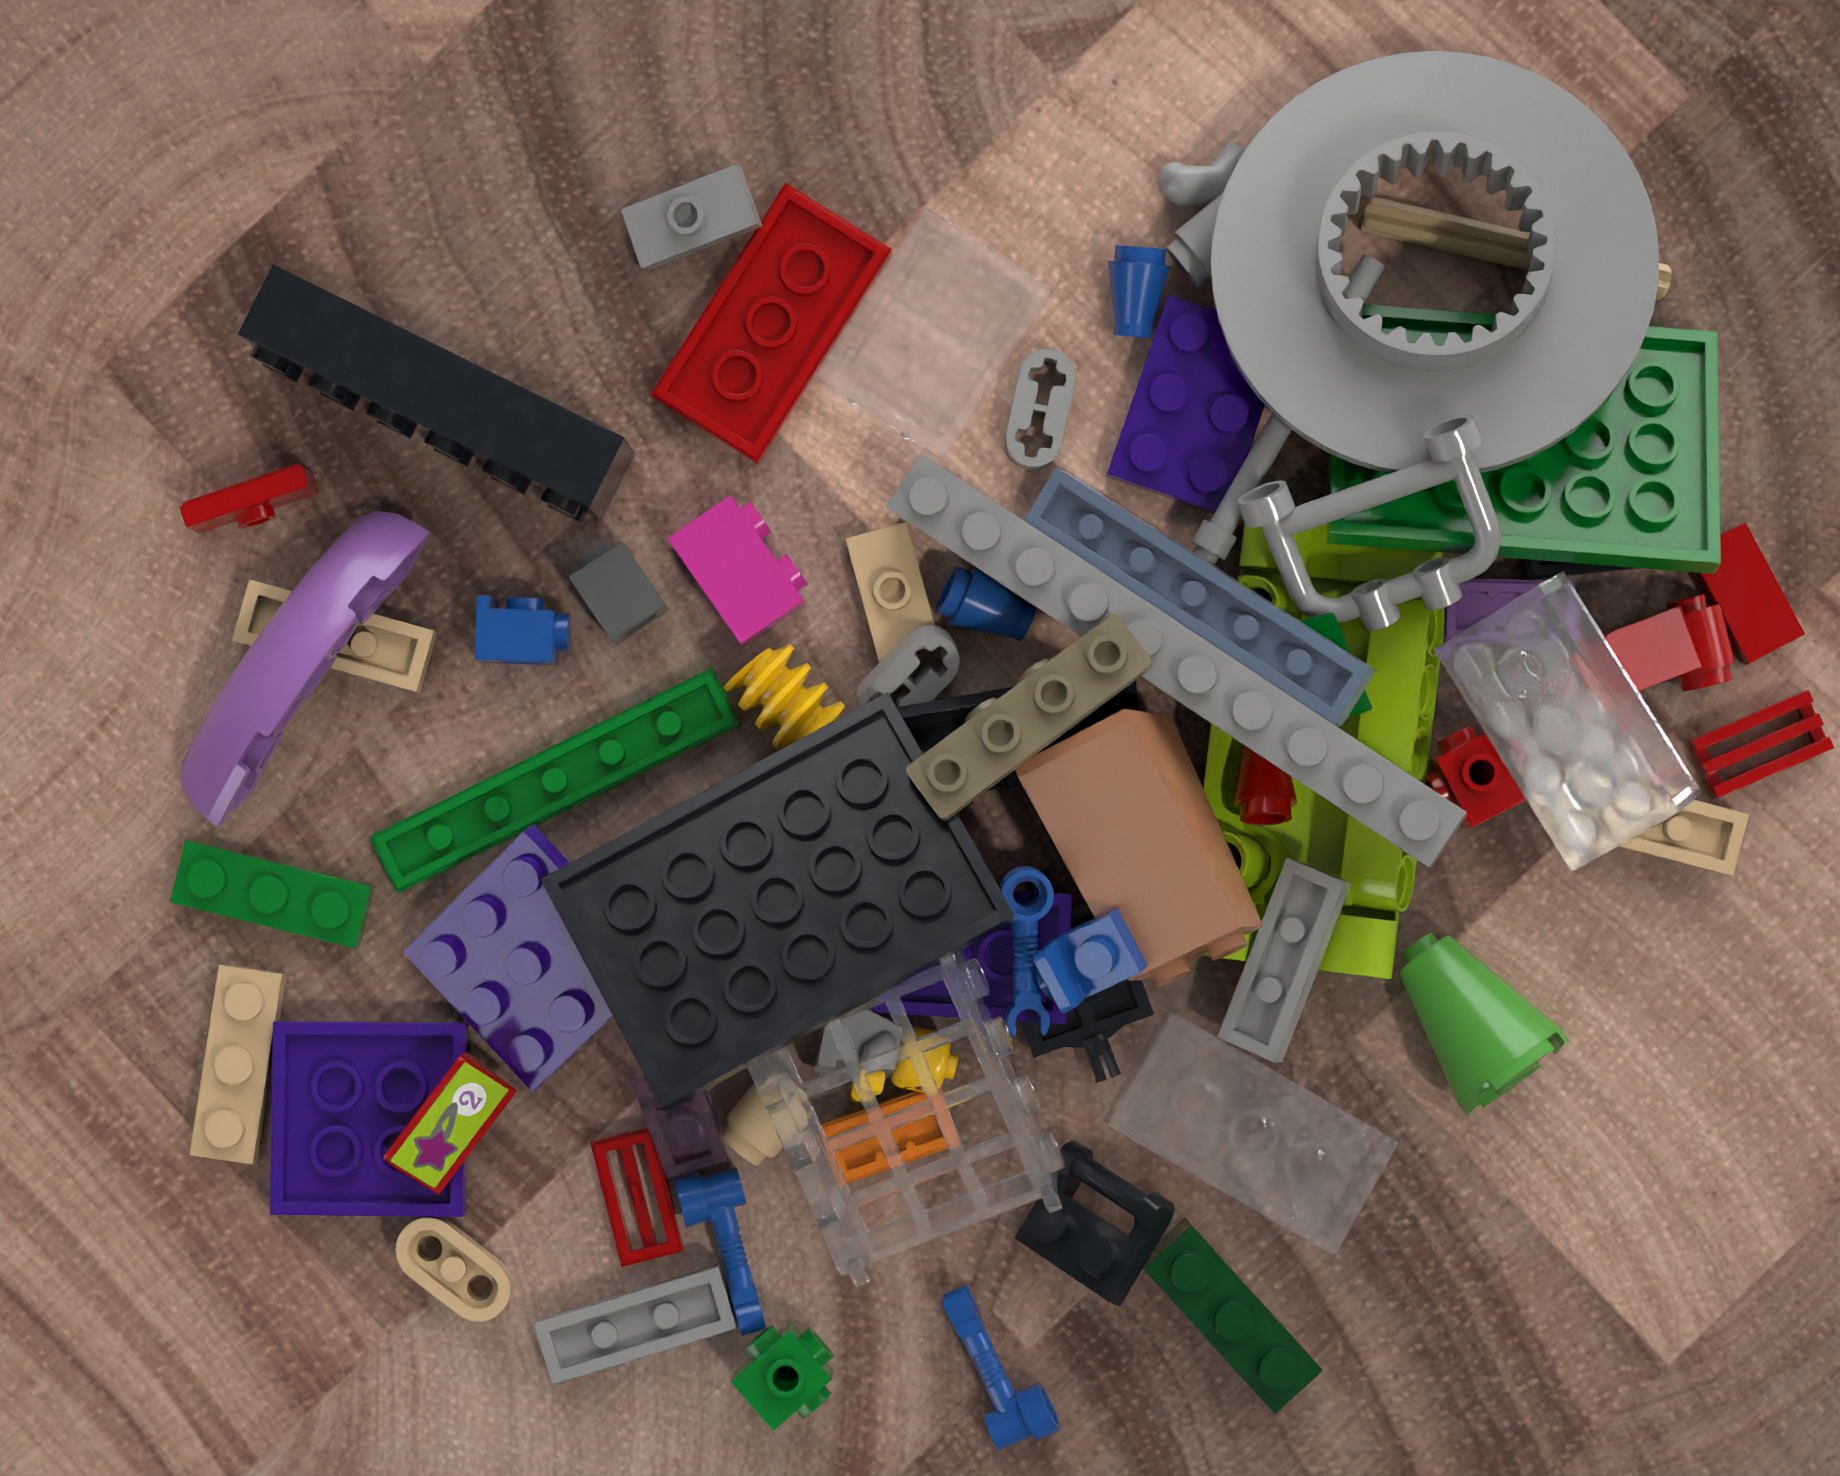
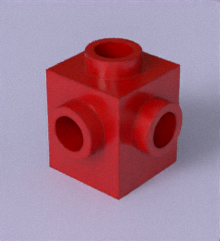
[1425,725,1529,828]

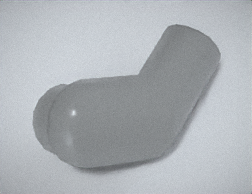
[1158,141,1245,206]

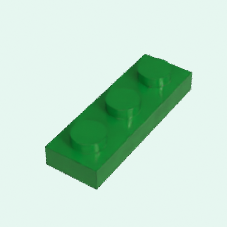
[170,840,375,949]

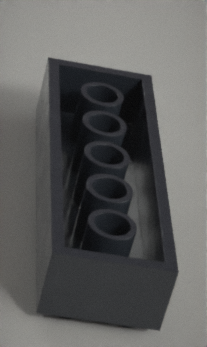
[238,264,635,524]

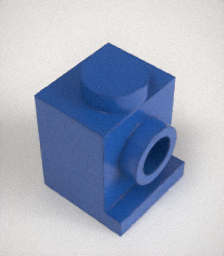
[475,595,571,666]

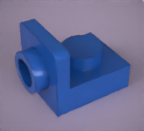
[1033,908,1148,1013]

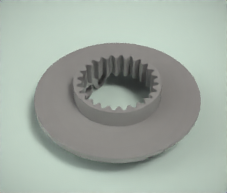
[1211,51,1659,473]

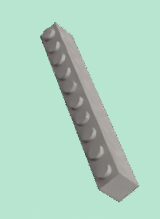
[886,453,1467,869]

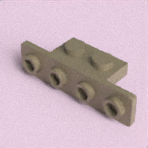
[906,614,1153,820]

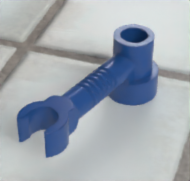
[999,866,1054,1037]
[673,1167,766,1336]
[942,1285,1061,1451]

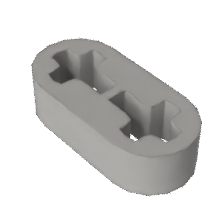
[1005,349,1075,470]
[856,625,960,708]

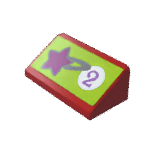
[383,1052,518,1195]

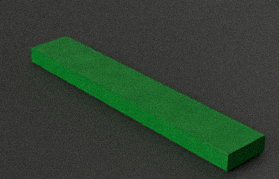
[369,668,741,894]

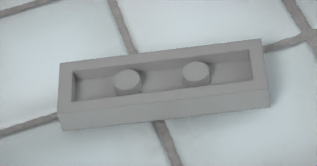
[1217,858,1352,1063]
[533,1264,738,1385]

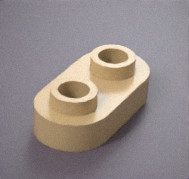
[395,1217,513,1322]

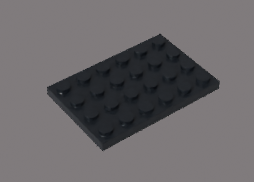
[540,692,1015,1112]

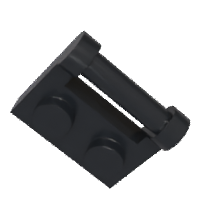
[1015,1140,1175,1307]

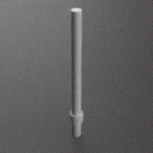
[1191,254,1385,565]

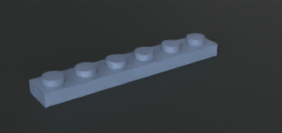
[1024,467,1377,726]

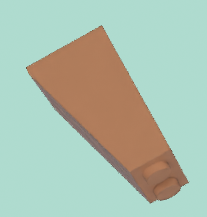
[1015,709,1263,987]

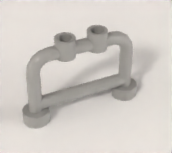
[1237,415,1502,631]

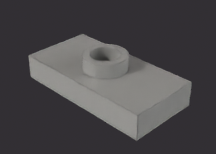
[621,164,762,271]

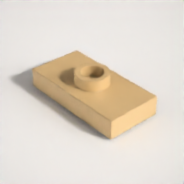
[845,522,940,662]

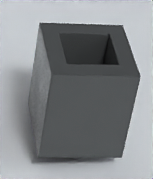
[569,541,669,645]

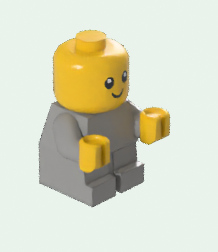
[811,1007,958,1106]

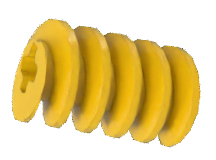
[723,644,845,750]

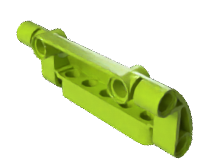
[1203,521,1445,979]

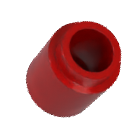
[1667,594,1735,692]

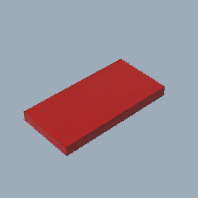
[650,182,893,465]

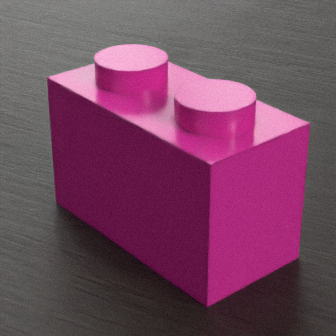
[667,495,808,648]

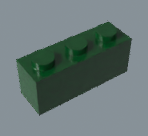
[1143,1217,1323,1414]

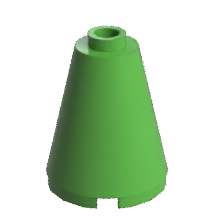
[1399,933,1570,1117]

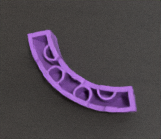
[181,511,430,827]

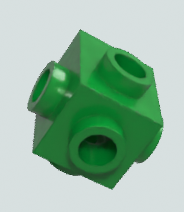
[731,1322,834,1431]

